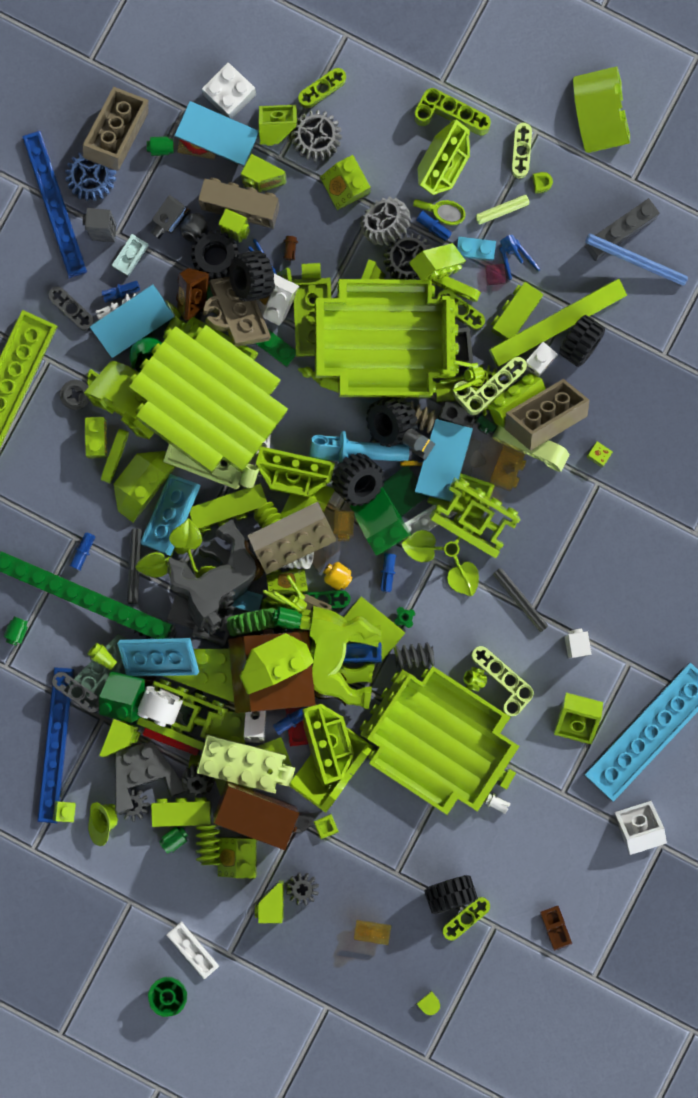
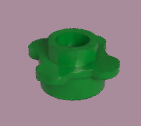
[394,607,415,628]

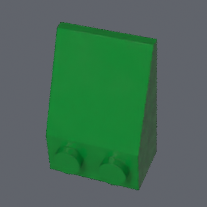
[350,487,412,556]

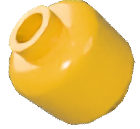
[323,562,353,590]

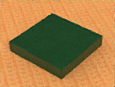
[383,466,428,517]

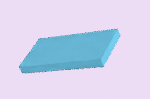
[175,101,259,167]
[90,284,175,358]
[415,419,473,502]
[141,474,201,556]
[117,638,199,676]

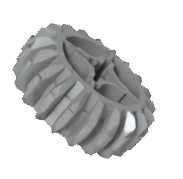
[291,110,342,162]
[360,197,411,247]

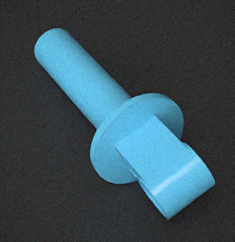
[309,431,409,463]

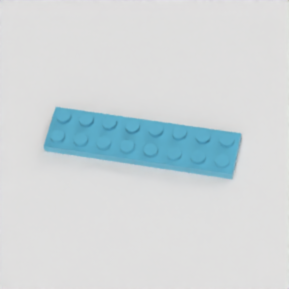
[584,663,698,802]

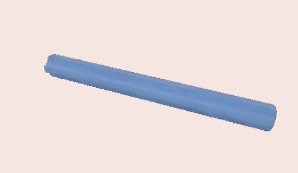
[585,234,688,285]

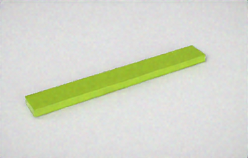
[488,279,627,367]

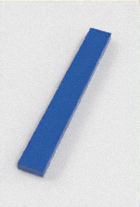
[22,131,87,278]
[37,667,74,824]

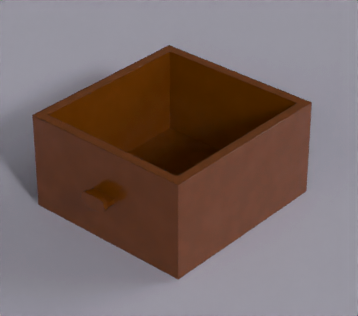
[228,629,315,713]
[213,781,299,850]

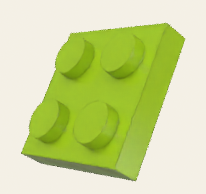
[207,710,246,744]

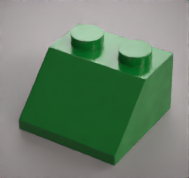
[99,672,145,723]

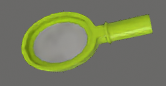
[413,199,466,225]

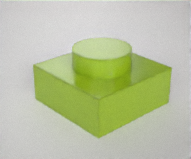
[498,768,516,790]
[53,801,76,822]

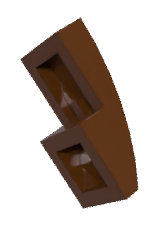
[540,906,572,951]

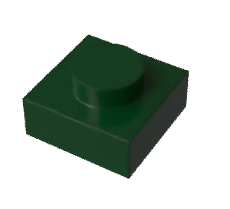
[476,415,497,435]

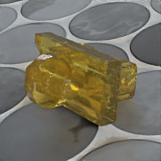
[354,920,391,945]

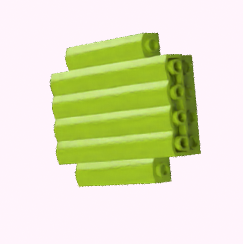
[315,279,459,398]
[128,325,288,474]
[359,666,520,815]

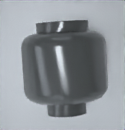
[180,213,208,242]

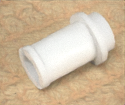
[96,302,119,320]
[484,793,510,814]

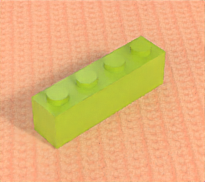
[409,243,466,281]
[189,483,267,533]

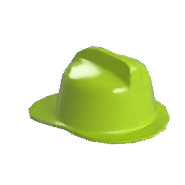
[88,802,118,846]

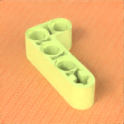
[453,357,527,415]
[492,425,570,472]
[471,646,534,717]

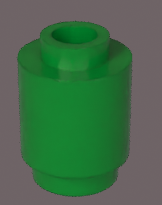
[147,136,174,156]
[272,607,302,630]
[4,616,28,646]
[159,826,188,854]

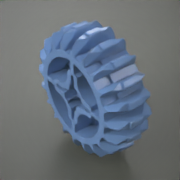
[65,152,116,201]

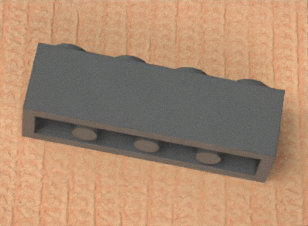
[585,198,660,261]

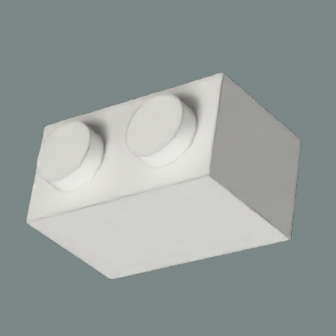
[564,629,592,659]

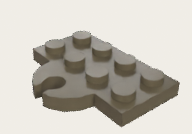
[202,276,271,347]

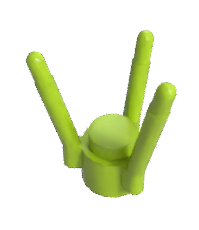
[439,360,485,392]
[263,575,307,613]

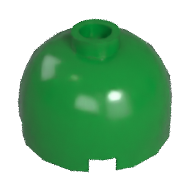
[130,337,162,373]
[148,977,187,1017]

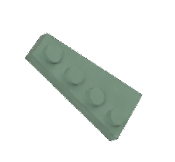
[64,634,128,708]

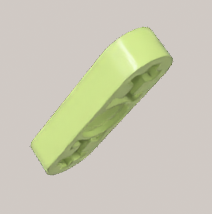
[511,123,532,179]

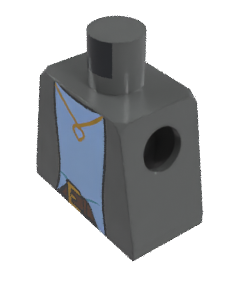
[151,195,191,239]

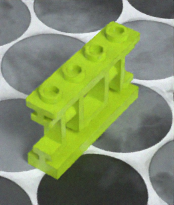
[430,477,521,558]
[137,679,228,750]

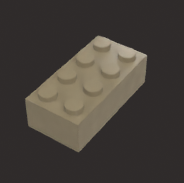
[83,87,148,171]
[198,177,280,229]
[505,379,590,451]
[247,502,337,574]

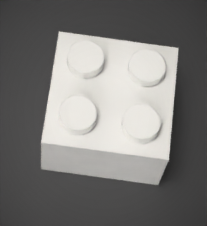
[202,63,256,119]

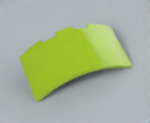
[573,66,630,153]
[84,360,154,439]
[289,727,374,813]

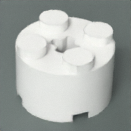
[137,686,183,727]

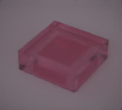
[485,264,506,285]

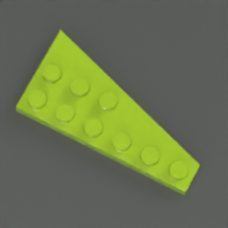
[163,649,234,702]

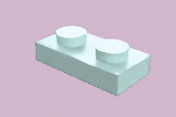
[112,234,149,277]

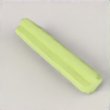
[476,195,529,224]

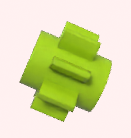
[463,667,487,692]

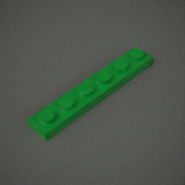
[207,284,296,368]

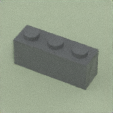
[83,208,117,243]

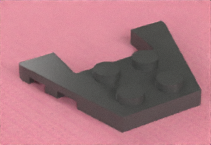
[115,741,187,814]

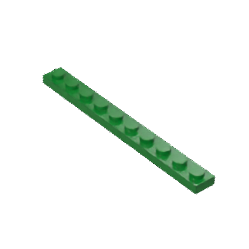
[0,551,173,639]

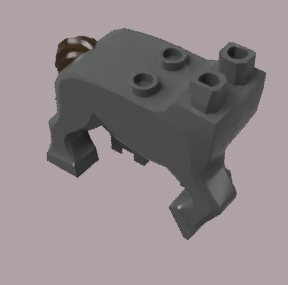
[167,520,264,636]

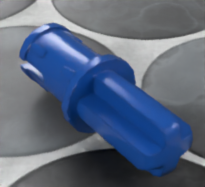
[416,211,452,241]
[102,281,140,303]
[69,532,95,571]
[380,553,396,592]
[273,707,307,735]

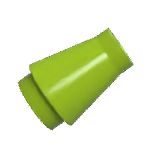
[87,643,117,670]

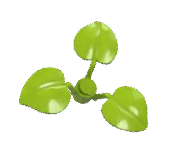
[402,513,484,597]
[135,518,216,578]

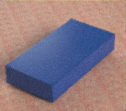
[343,642,382,663]

